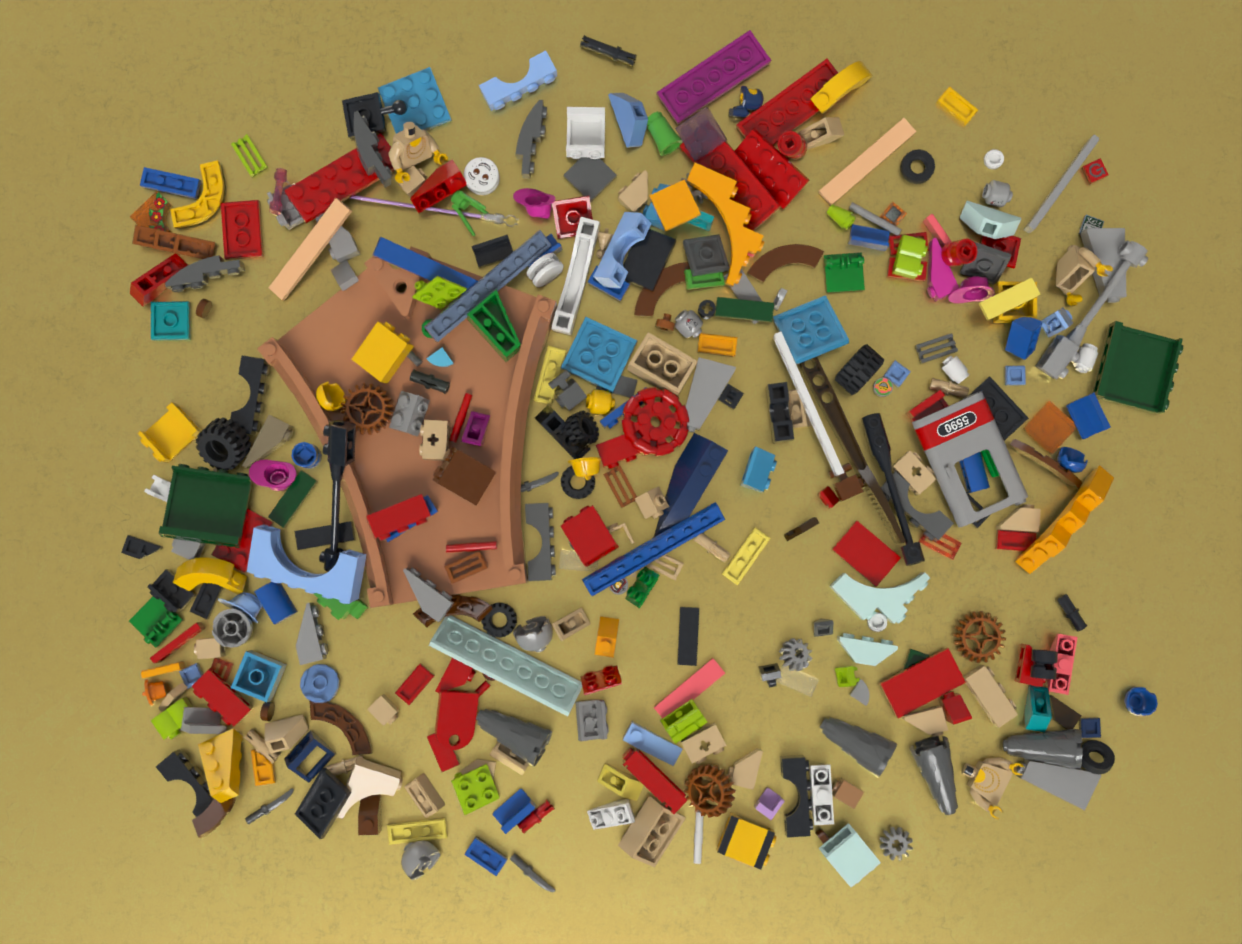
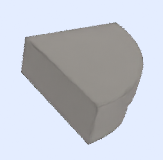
[773,288,787,311]
[849,679,869,706]

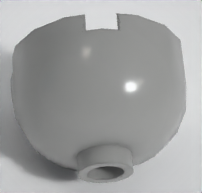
[212,609,253,648]
[513,616,553,652]
[401,840,440,880]

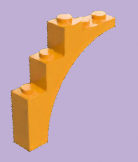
[686,163,765,287]
[1015,465,1114,574]

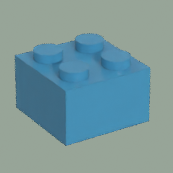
[231,650,287,703]

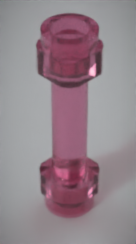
[269,168,287,215]

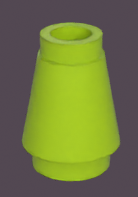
[827,204,856,230]

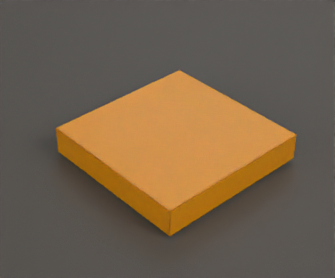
[649,179,701,232]

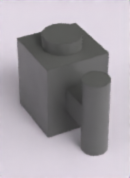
[548,370,587,410]

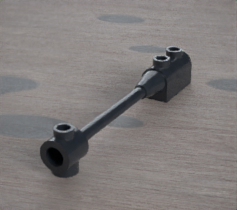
[861,413,925,566]
[319,420,356,572]

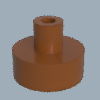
[655,313,675,332]

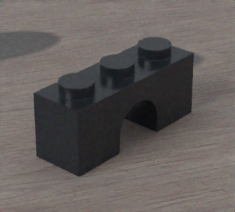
[766,382,794,443]

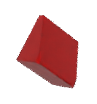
[817,486,839,509]

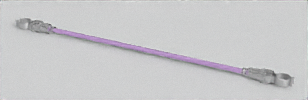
[276,180,519,227]

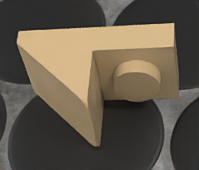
[552,607,590,641]

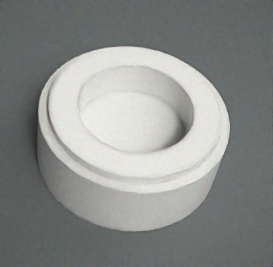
[984,149,1004,170]
[867,612,887,632]

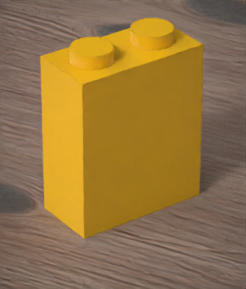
[351,321,414,384]

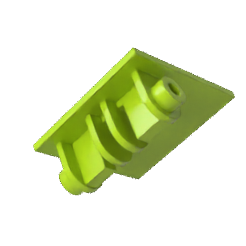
[412,276,467,310]
[451,764,500,815]

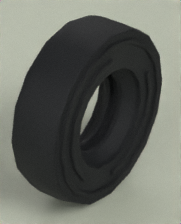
[900,149,935,184]
[1081,740,1115,775]

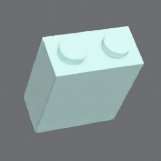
[819,823,881,887]

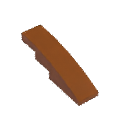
[132,225,215,259]

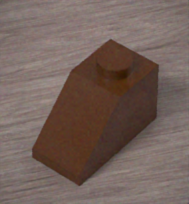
[358,794,382,835]

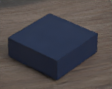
[1079,717,1101,738]

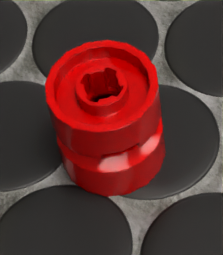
[778,131,807,160]
[941,238,978,267]

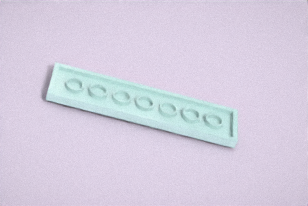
[429,616,582,716]

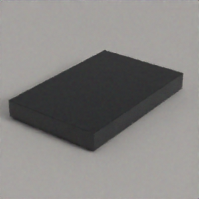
[623,229,676,292]
[968,376,1029,441]
[295,768,352,839]

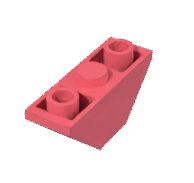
[1047,633,1078,695]

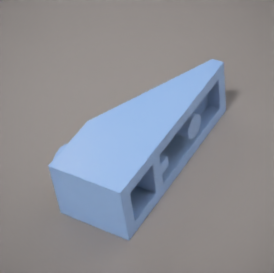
[1041,307,1073,338]
[623,721,683,766]

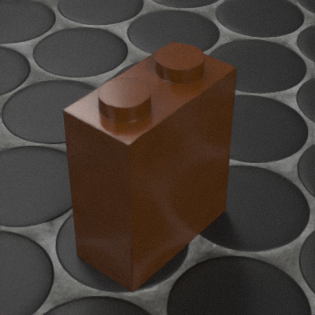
[433,446,496,506]

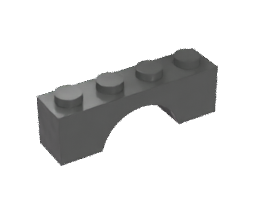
[881,471,954,542]
[525,503,556,581]

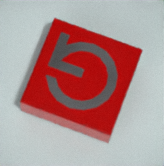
[1082,158,1109,184]

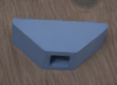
[608,93,648,148]

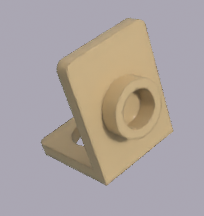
[607,523,634,544]

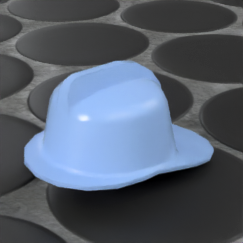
[218,593,262,624]

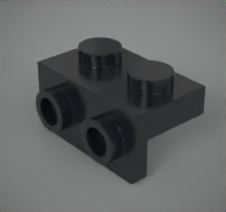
[147,569,196,612]

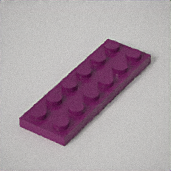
[656,30,771,125]

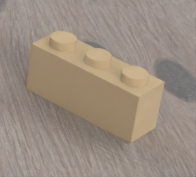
[963,665,1018,728]

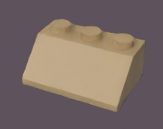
[627,332,698,396]
[618,796,686,867]

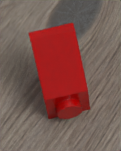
[1015,643,1047,687]
[435,658,476,693]
[938,691,972,725]

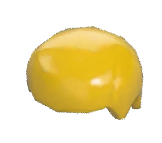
[316,381,346,411]

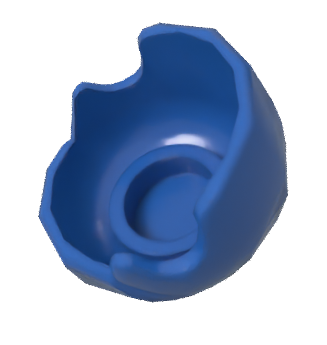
[1057,447,1088,473]
[1124,687,1158,716]

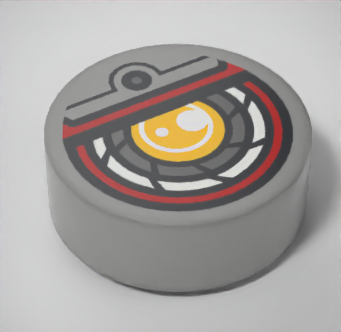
[609,578,628,595]

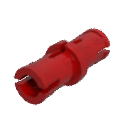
[517,799,555,834]

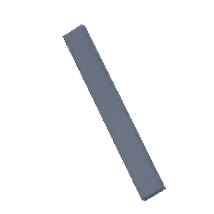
[424,230,552,342]

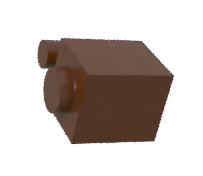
[828,463,864,502]

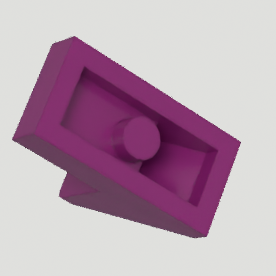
[461,411,490,446]

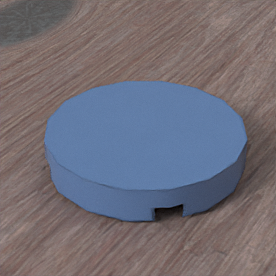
[300,664,340,703]

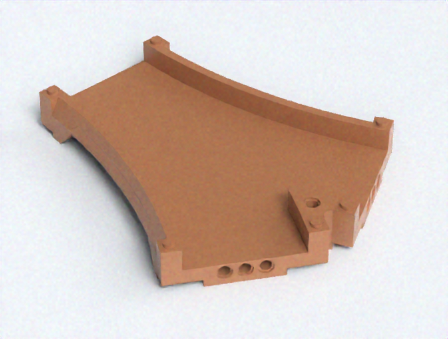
[257,246,557,608]

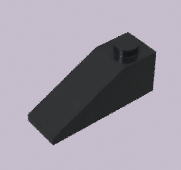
[535,405,590,459]

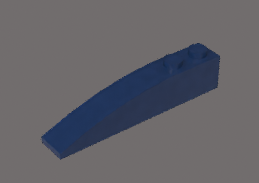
[653,433,728,538]

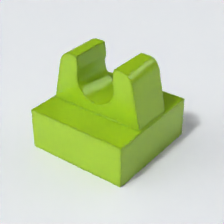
[835,666,860,687]

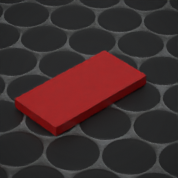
[879,648,966,718]

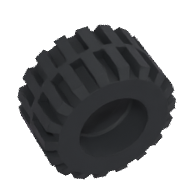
[835,344,885,395]
[196,417,251,471]

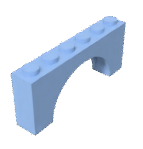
[247,525,367,604]

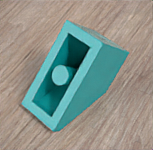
[1024,685,1052,733]

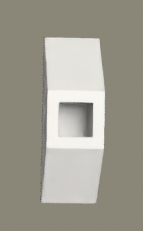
[809,764,834,825]
[587,799,635,830]

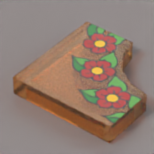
[130,191,172,232]

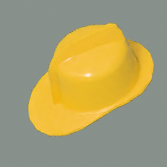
[568,457,601,480]

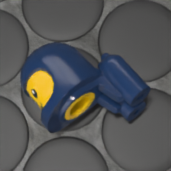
[729,86,764,117]

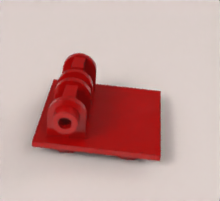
[580,665,622,696]

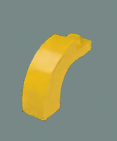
[811,61,873,114]
[173,557,247,595]

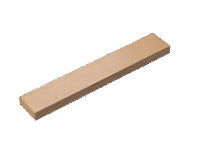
[818,118,917,206]
[269,198,352,300]

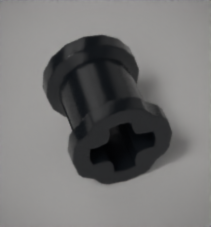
[698,300,716,320]

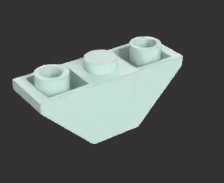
[960,201,1021,239]
[837,633,898,666]

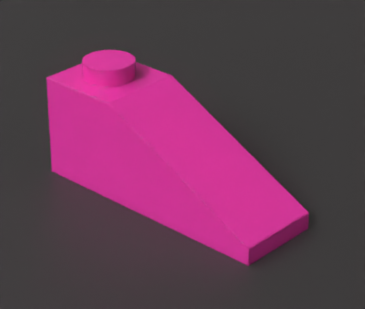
[927,238,959,302]

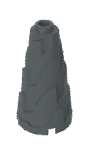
[476,709,552,767]
[820,717,897,778]
[1003,729,1083,769]
[910,736,958,815]

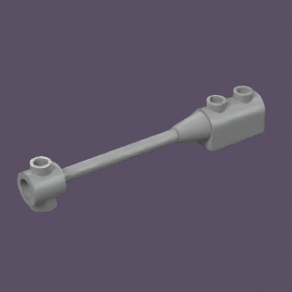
[1036,240,1148,380]

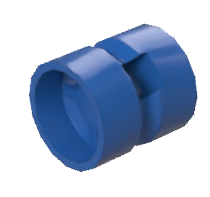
[291,442,322,469]

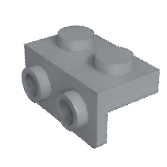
[267,185,304,230]
[389,391,430,436]
[575,699,609,741]

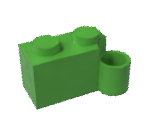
[314,593,368,620]

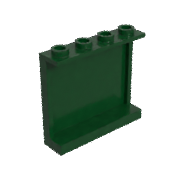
[1092,321,1183,414]
[159,464,252,548]

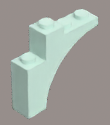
[829,572,930,624]

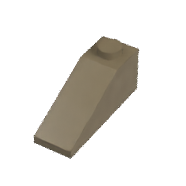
[242,415,293,469]

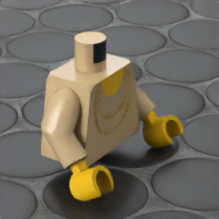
[388,122,448,183]
[1056,245,1113,306]
[962,757,1025,820]

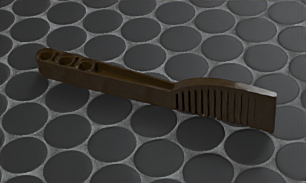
[800,357,905,544]

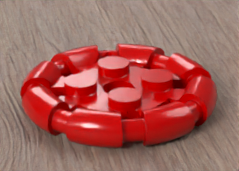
[622,387,690,456]

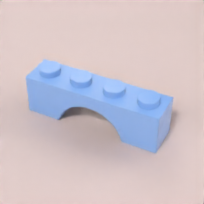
[479,51,557,111]
[593,212,652,288]

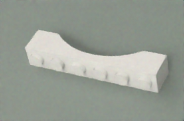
[551,217,601,335]

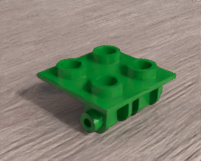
[824,252,865,293]
[625,566,660,609]
[129,596,183,648]

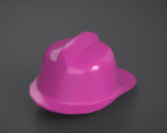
[513,188,556,219]
[948,276,995,303]
[249,460,296,491]

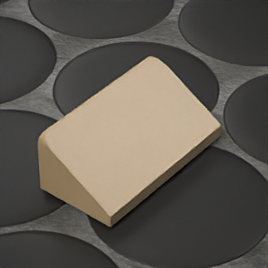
[788,389,812,428]
[490,742,529,775]
[404,773,445,818]

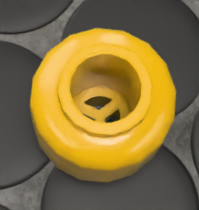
[586,389,615,415]

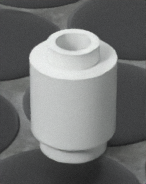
[1073,343,1098,373]
[942,355,970,384]

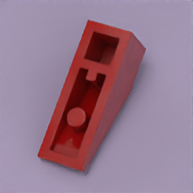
[130,253,188,307]

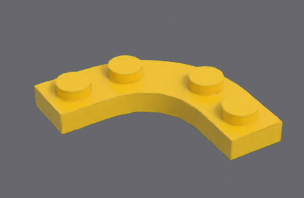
[170,160,225,229]

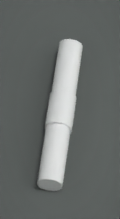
[693,811,704,864]

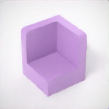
[754,787,784,820]

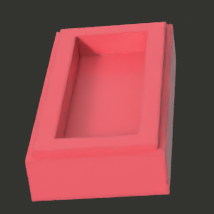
[923,214,952,249]

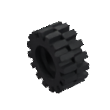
[565,410,599,448]
[561,466,595,499]
[481,602,517,638]

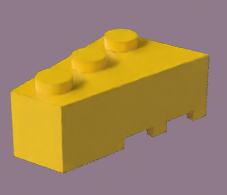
[198,728,243,803]

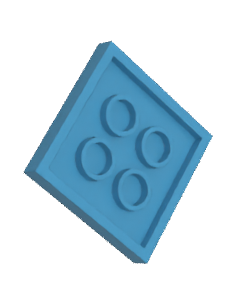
[378,67,452,134]
[773,295,849,365]
[561,317,637,393]

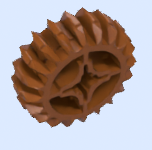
[340,383,394,435]
[953,611,1006,663]
[684,764,736,818]

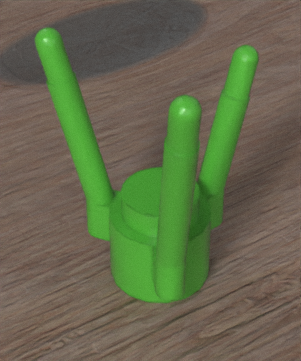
[451,190,489,236]

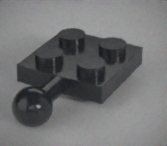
[342,92,408,139]

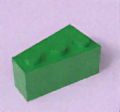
[467,289,521,362]

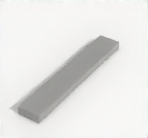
[1024,135,1099,234]

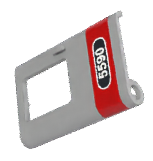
[912,391,1028,527]

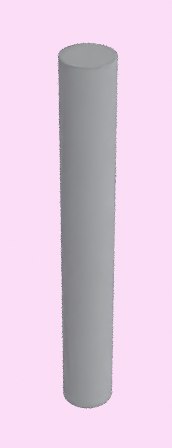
[849,202,902,236]

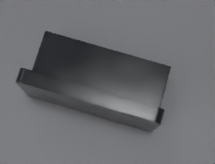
[471,235,513,269]

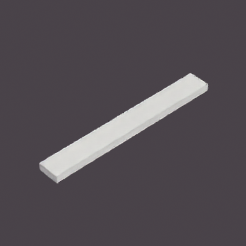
[773,331,844,476]

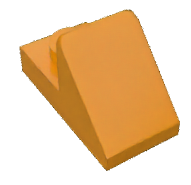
[594,616,619,658]

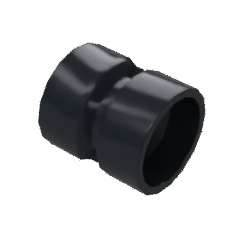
[1030,649,1058,679]

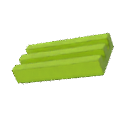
[231,134,268,177]

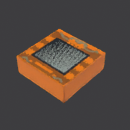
[880,201,907,226]

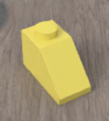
[597,764,644,801]

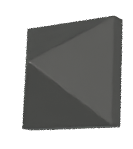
[814,618,834,637]

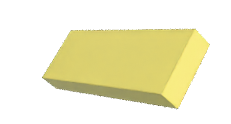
[979,278,1041,321]
[533,345,567,406]
[722,527,771,585]
[387,818,448,845]

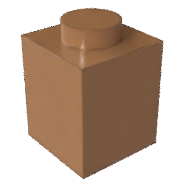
[832,777,864,809]

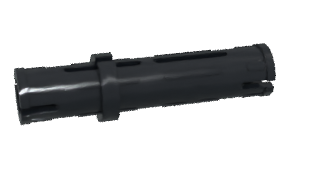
[580,35,637,66]

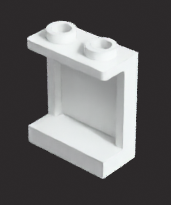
[566,107,605,159]

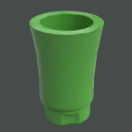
[647,111,683,156]

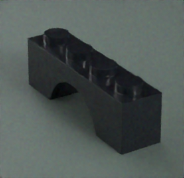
[230,355,270,436]
[156,749,214,817]
[780,755,813,838]

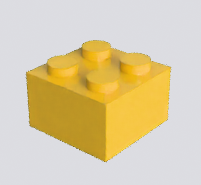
[993,281,1037,323]

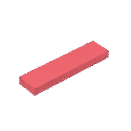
[654,658,725,718]

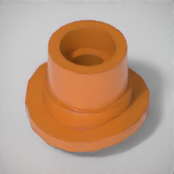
[142,679,166,706]

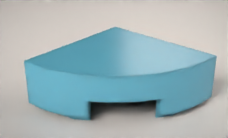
[426,348,454,367]

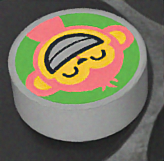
[873,377,893,397]

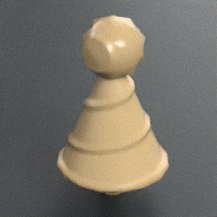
[596,228,613,259]

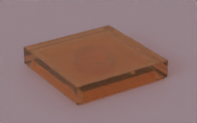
[1023,401,1076,455]

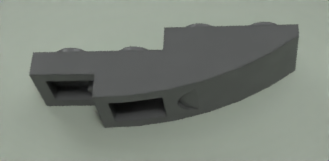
[516,100,547,179]
[353,111,393,188]
[165,255,245,292]

